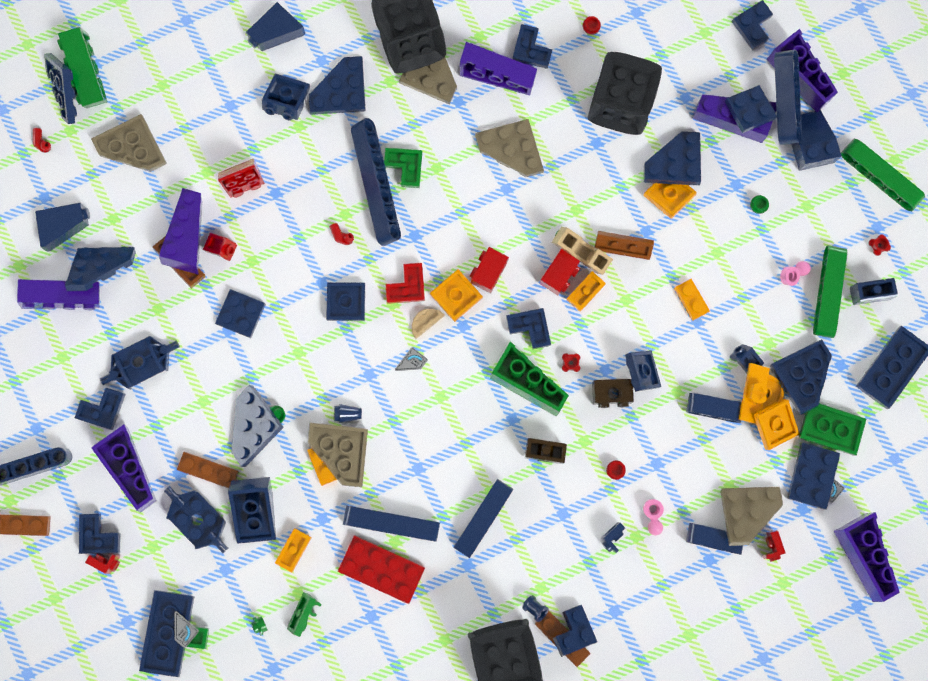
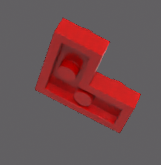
[386,263,425,304]

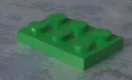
[798,403,867,456]

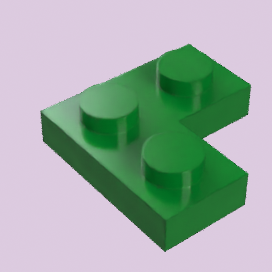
[384,148,423,189]

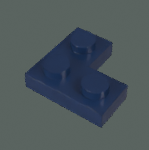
[731,0,773,51]
[512,24,553,69]
[506,308,551,350]
[74,388,126,430]
[78,514,121,554]
[553,604,598,657]

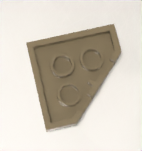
[399,57,457,105]
[91,114,167,172]
[475,119,544,177]
[307,423,368,488]
[720,487,783,546]

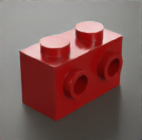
[469,247,509,294]
[539,249,581,296]

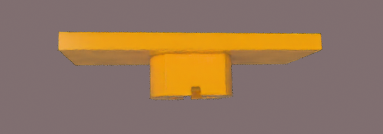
[738,363,770,424]

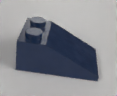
[791,110,842,171]
[228,477,276,544]

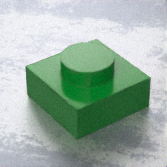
[187,626,210,649]

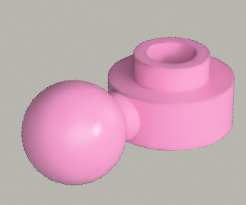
[780,261,811,286]
[643,499,664,536]

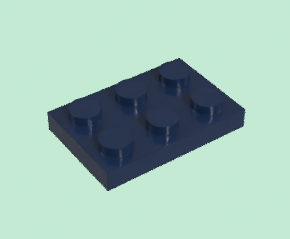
[787,442,840,510]

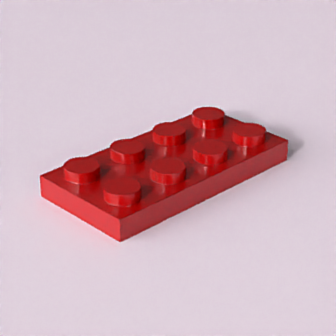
[337,535,426,604]

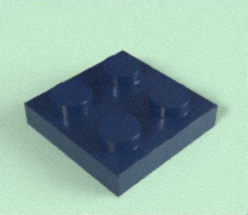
[725,85,777,133]
[326,282,366,321]
[215,289,266,339]
[625,350,662,392]

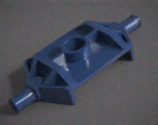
[100,336,180,390]
[164,486,229,554]

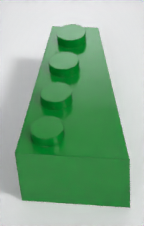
[57,27,108,109]
[490,341,569,417]

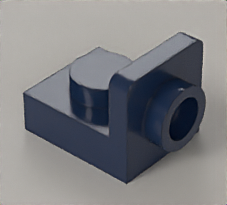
[729,344,764,374]
[601,522,626,553]

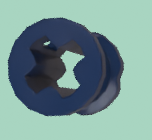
[522,595,549,622]

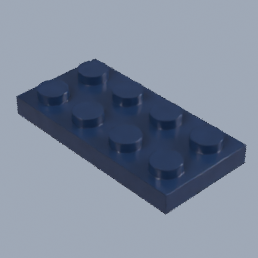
[856,325,928,410]
[139,590,195,677]

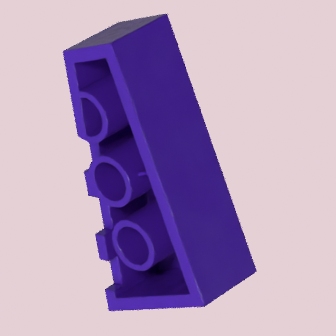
[766,28,838,113]
[460,41,537,96]
[692,94,776,143]
[159,188,203,274]
[17,279,100,311]
[91,424,157,513]
[834,512,900,602]

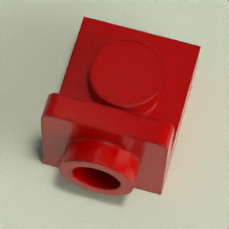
[202,233,237,261]
[762,530,786,562]
[85,554,121,574]

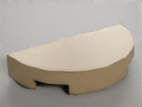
[412,309,445,339]

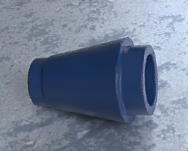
[334,404,362,423]

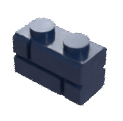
[850,278,898,305]

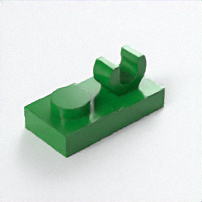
[287,592,322,637]

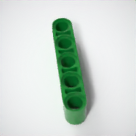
[841,138,925,212]
[813,245,848,338]

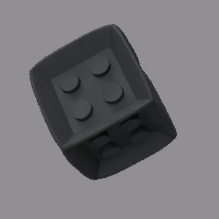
[371,0,446,74]
[587,52,662,135]
[467,618,543,681]

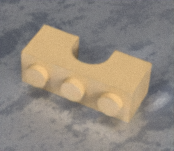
[551,226,613,275]

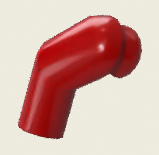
[33,128,51,153]
[329,223,354,245]

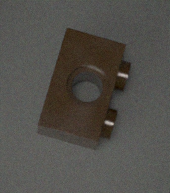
[592,379,634,408]
[524,438,567,464]

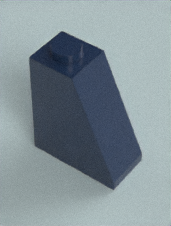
[246,2,306,51]
[35,203,90,252]

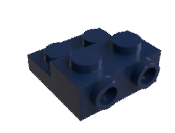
[262,73,310,121]

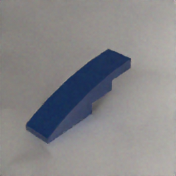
[453,478,514,558]

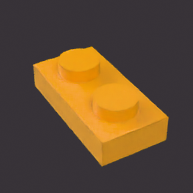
[566,271,606,312]
[674,278,710,321]
[307,448,337,486]
[275,528,312,573]

